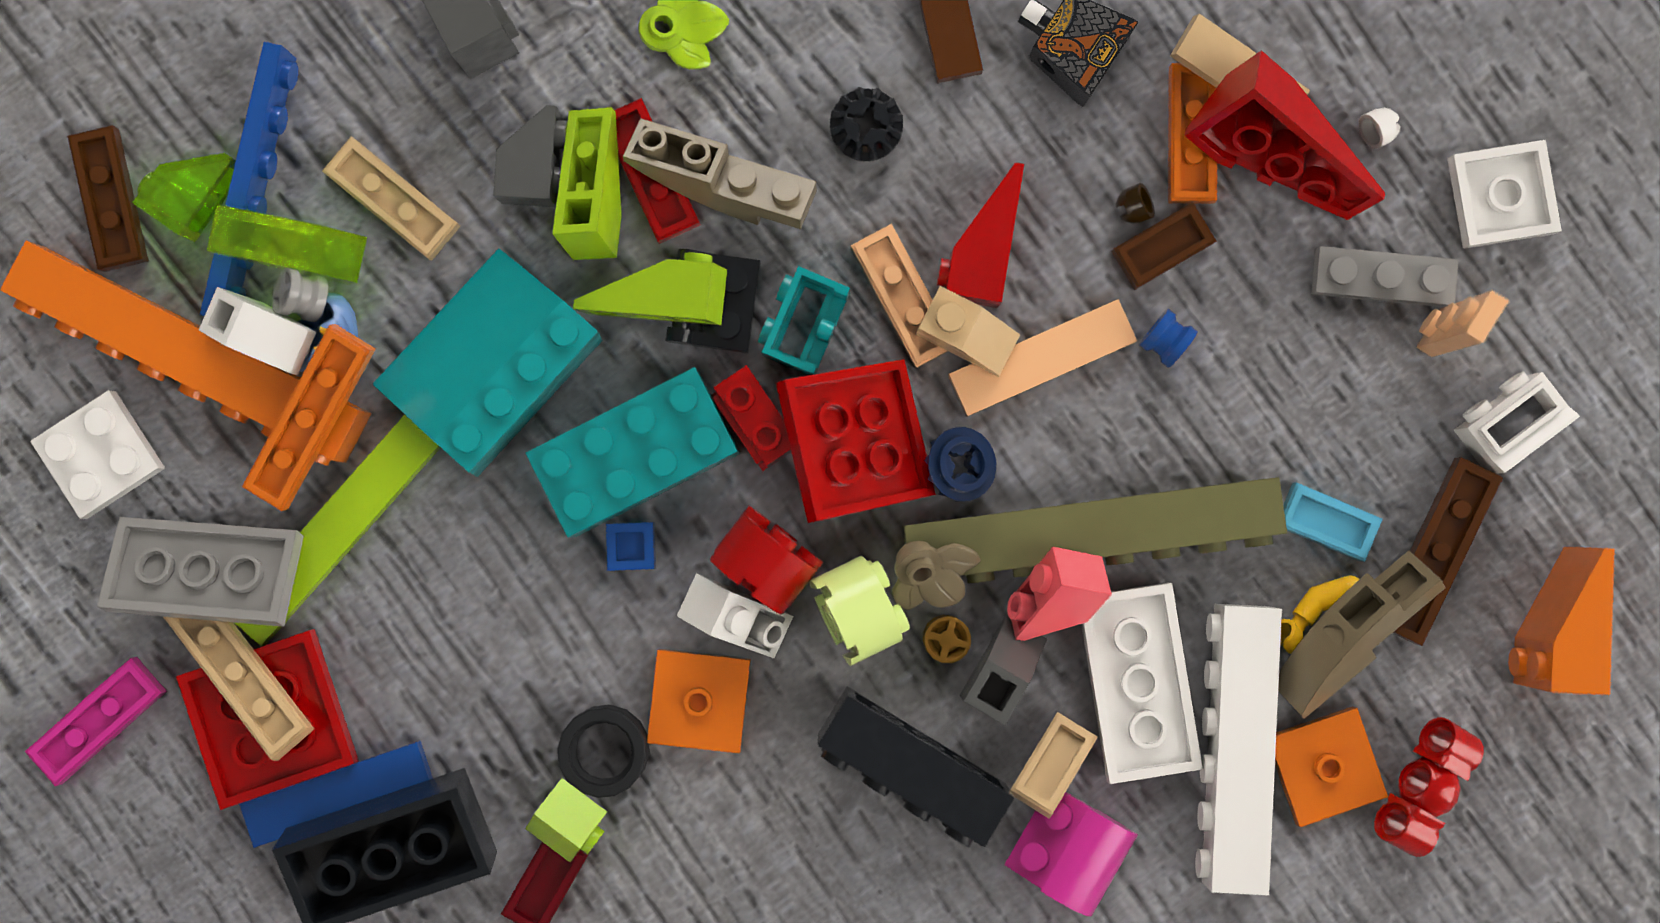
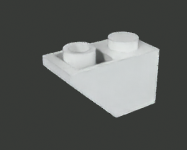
[199,287,316,376]
[677,573,794,658]

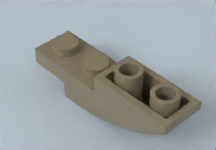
[623,118,817,229]
[1278,550,1446,719]

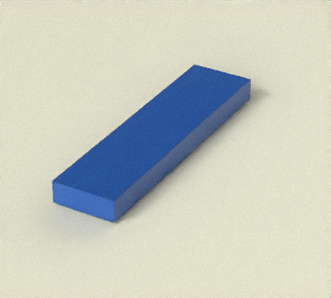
[239,740,433,848]

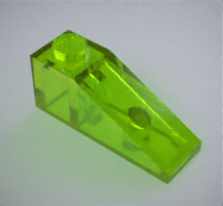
[206,204,367,285]

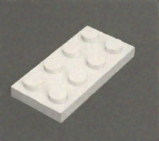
[1081,582,1203,784]

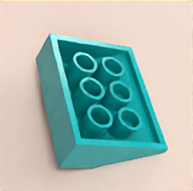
[373,248,603,477]

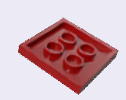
[776,359,936,523]
[176,629,359,810]

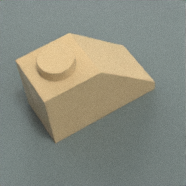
[916,286,1020,377]

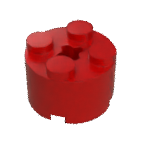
[710,505,824,615]

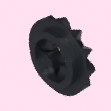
[830,87,903,162]

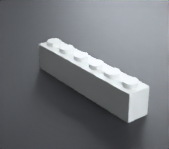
[1195,604,1282,895]

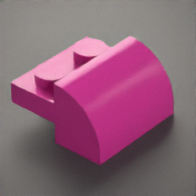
[1004,792,1138,916]

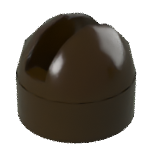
[1116,183,1155,224]

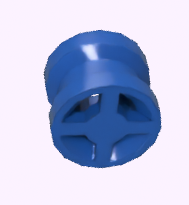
[1139,309,1198,368]

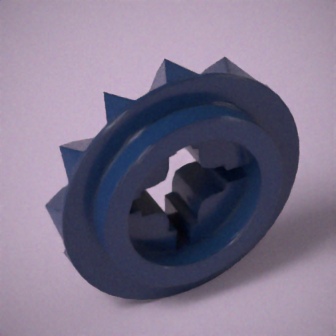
[924,427,996,502]

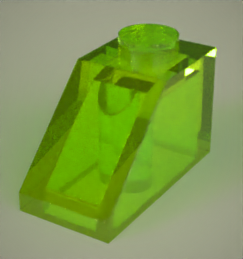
[132,153,236,242]

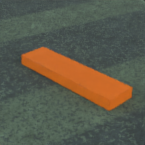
[242,324,376,511]

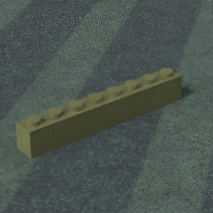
[902,477,1287,583]

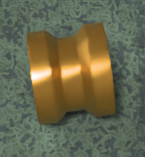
[922,615,971,663]

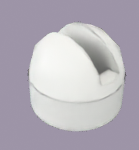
[1359,108,1401,149]

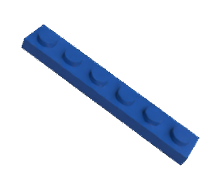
[200,42,298,317]

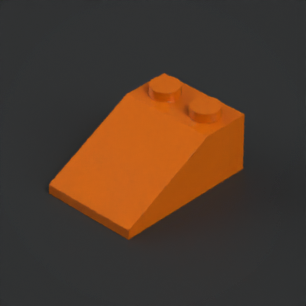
[1508,547,1615,695]

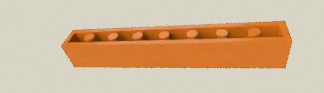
[0,240,372,466]

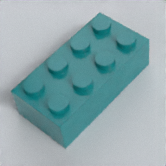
[525,367,741,538]

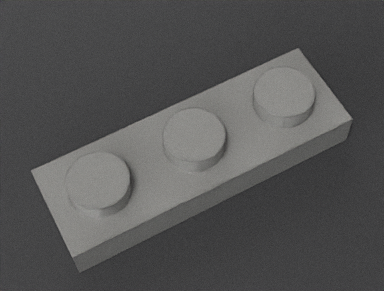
[1311,246,1459,307]

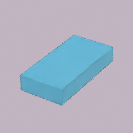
[1283,482,1382,562]

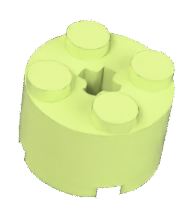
[809,556,910,666]

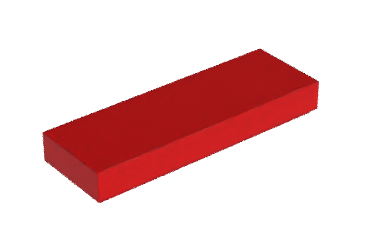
[614,98,700,244]

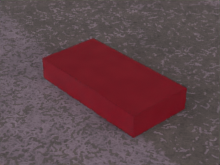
[501,842,590,923]

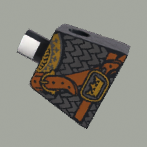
[1018,0,1138,107]

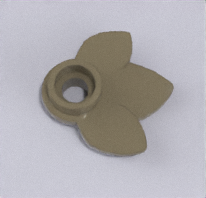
[892,541,981,610]

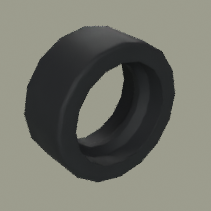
[557,705,650,798]

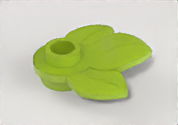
[638,0,729,70]

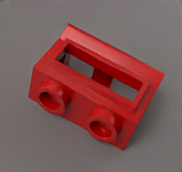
[711,365,791,471]

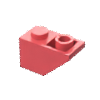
[1007,547,1112,641]

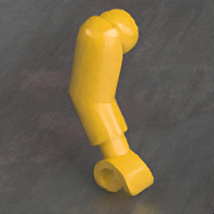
[1280,575,1360,654]

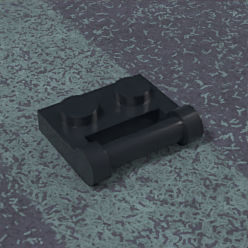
[665,249,761,353]

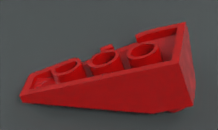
[1184,50,1385,220]

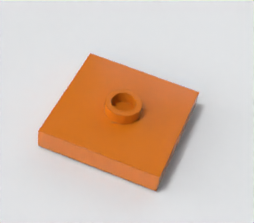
[647,649,751,753]
[1275,706,1388,827]

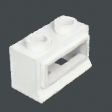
[1454,371,1580,474]

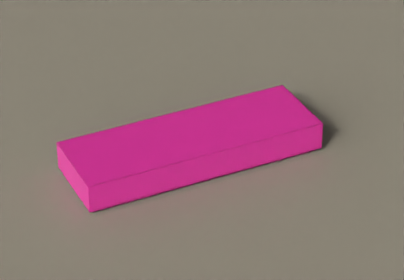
[25,657,167,786]

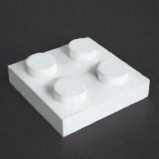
[1447,140,1562,249]
[30,390,165,519]

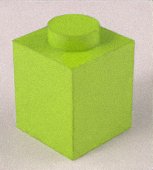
[525,778,607,862]

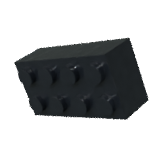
[817,686,1015,848]
[272,768,497,923]

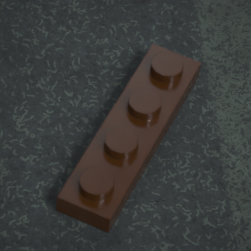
[1393,457,1503,646]

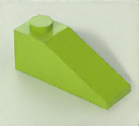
[552,107,622,260]
[573,252,727,325]

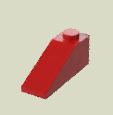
[937,162,1025,308]

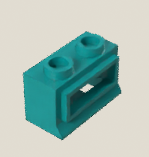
[758,266,850,375]

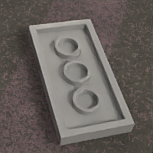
[97,517,304,627]

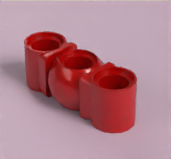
[1374,717,1484,857]

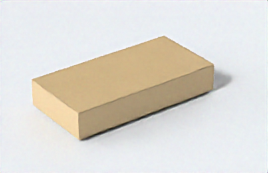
[1010,712,1098,819]

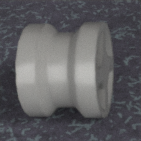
[272,267,328,322]

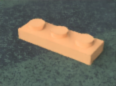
[1416,290,1509,357]

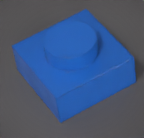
[606,522,656,571]

